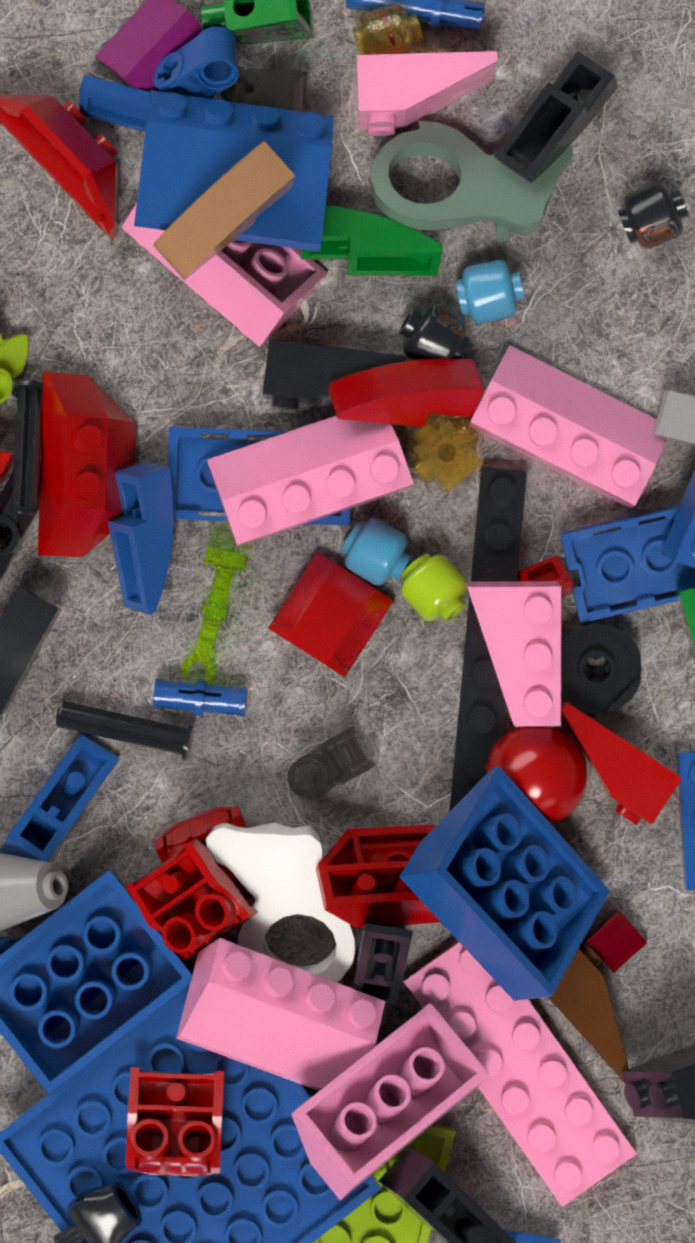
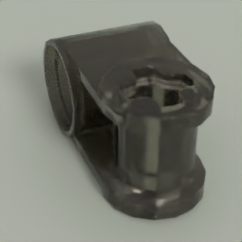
[220,67,307,112]
[286,725,376,798]

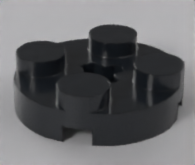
[561,623,642,714]

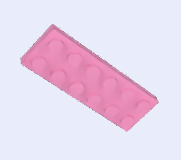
[403,941,637,1207]

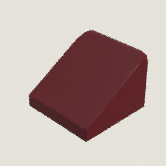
[583,908,648,973]

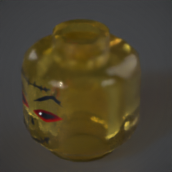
[353,3,423,55]

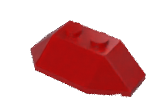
[0,94,120,240]
[38,371,136,558]
[315,824,441,928]

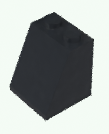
[622,1044,695,1124]

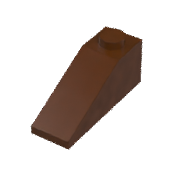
[548,941,629,1083]

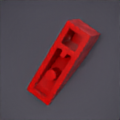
[561,701,682,825]

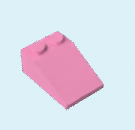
[357,51,497,136]

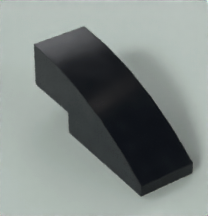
[494,51,618,183]
[0,586,62,720]

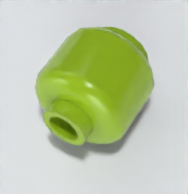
[401,553,468,622]

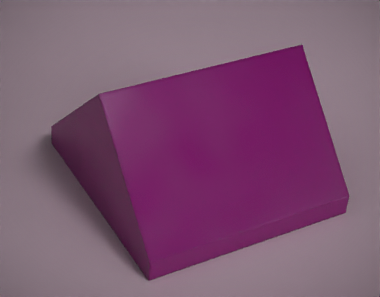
[95,0,204,93]

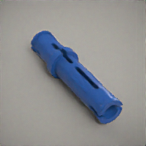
[346,0,485,32]

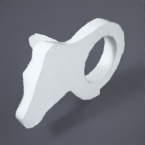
[206,823,355,982]

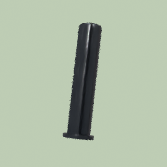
[12,380,43,515]
[56,701,194,761]

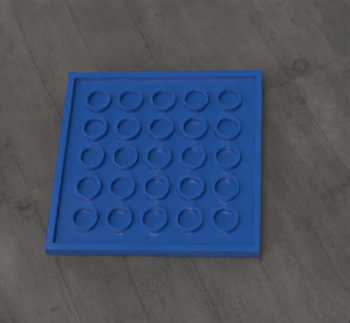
[0,984,382,1243]

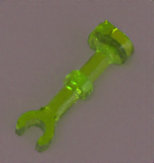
[180,546,249,684]

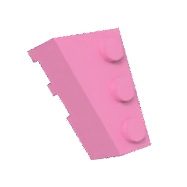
[465,581,561,726]

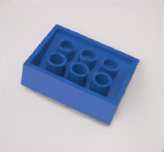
[134,90,334,252]
[399,766,610,1001]
[0,869,194,1095]

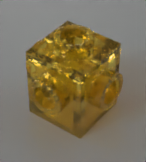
[408,419,483,492]

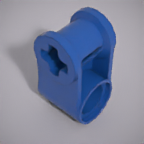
[152,27,239,99]

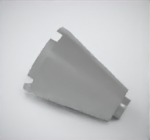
[0,853,68,931]

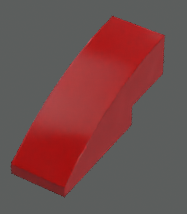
[328,358,484,427]

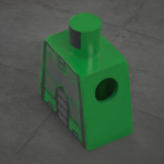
[201,0,313,44]

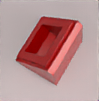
[517,555,573,597]

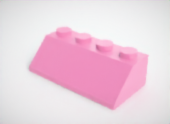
[121,203,327,347]
[468,345,667,509]
[207,416,414,547]
[176,938,385,1091]
[291,1003,490,1200]

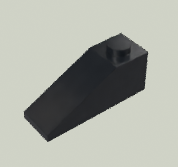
[262,339,406,410]
[353,923,413,1006]
[379,1145,516,1243]

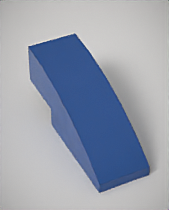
[108,461,174,614]

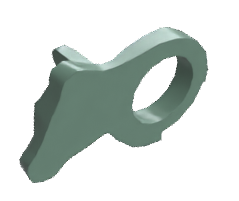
[370,121,573,243]

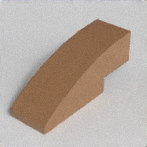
[153,141,295,281]

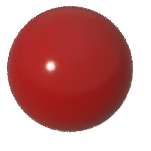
[486,726,588,825]

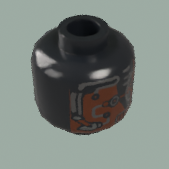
[618,181,689,249]
[399,303,470,360]

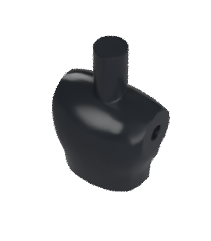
[54,1181,142,1243]

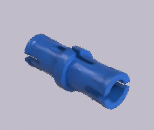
[153,679,247,717]

